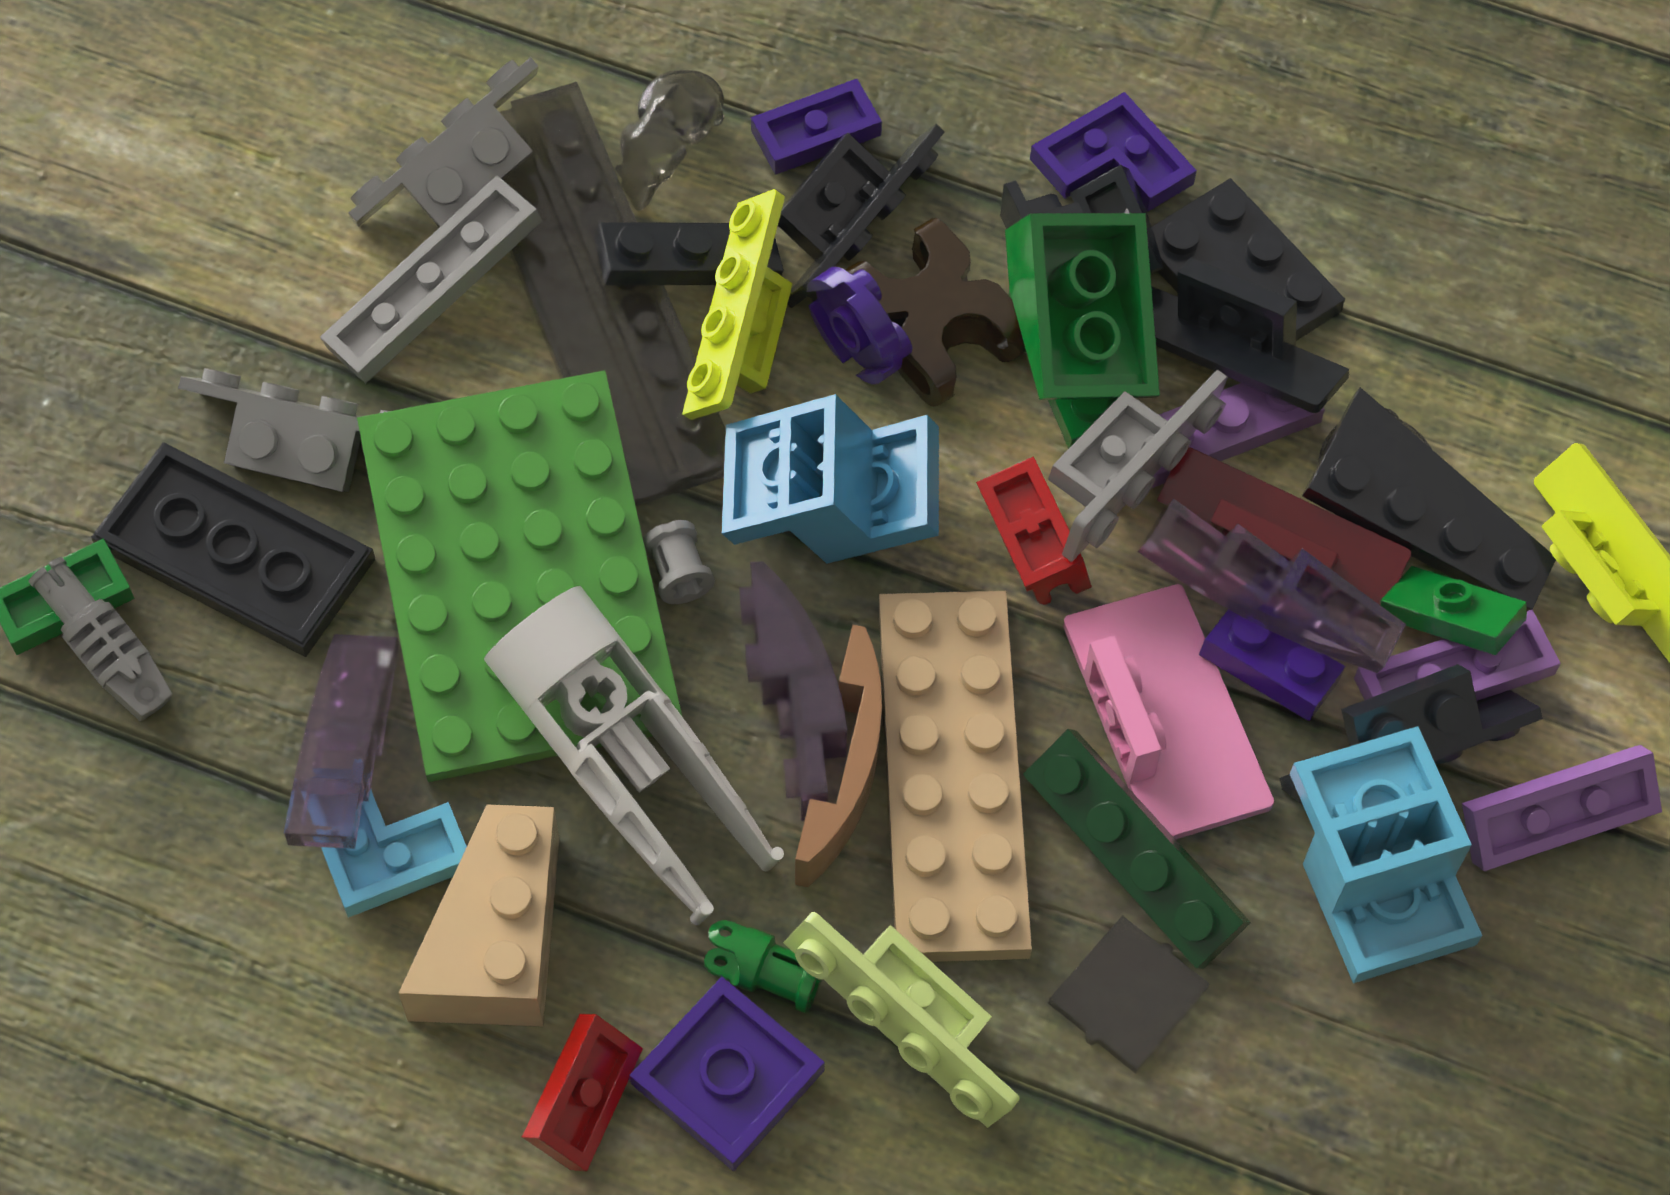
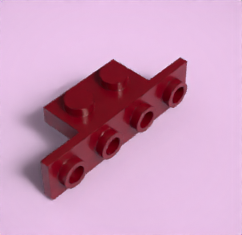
[1157,447,1411,606]

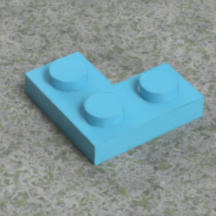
[301,771,467,918]

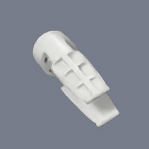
[484,586,784,925]

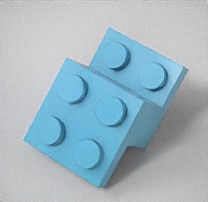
[1290,726,1482,983]

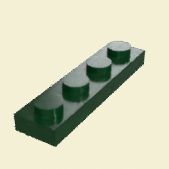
[1023,729,1251,969]

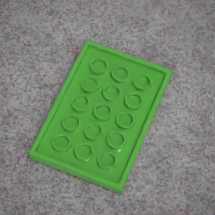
[357,370,682,782]

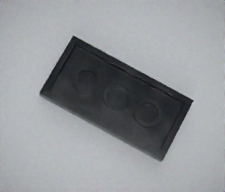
[91,442,375,657]

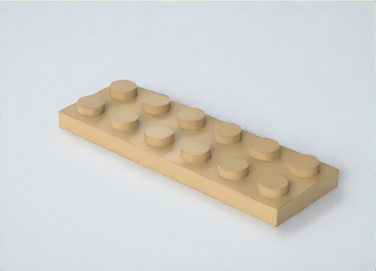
[879,591,1032,962]

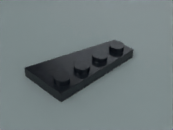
[1302,387,1556,611]

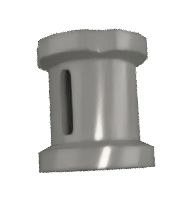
[643,520,715,604]

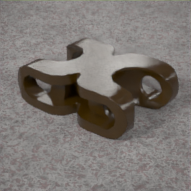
[845,218,1026,407]

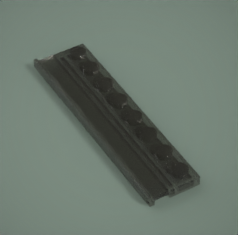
[500,82,726,506]

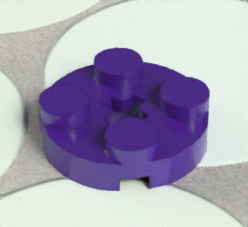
[807,267,912,385]

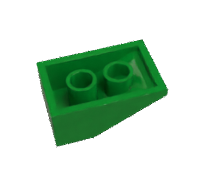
[1005,213,1160,400]

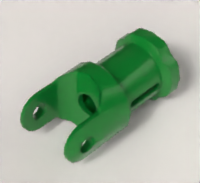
[704,920,823,1013]

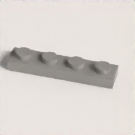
[320,175,542,384]

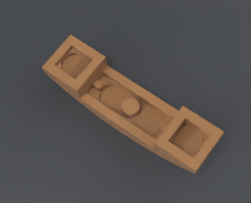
[795,625,882,887]

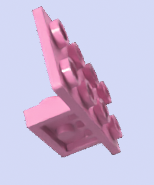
[1063,584,1274,839]

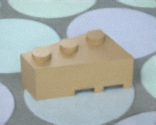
[399,805,559,1027]

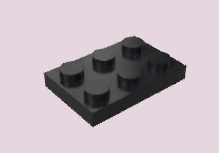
[1152,178,1345,341]

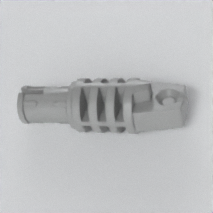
[28,557,172,721]

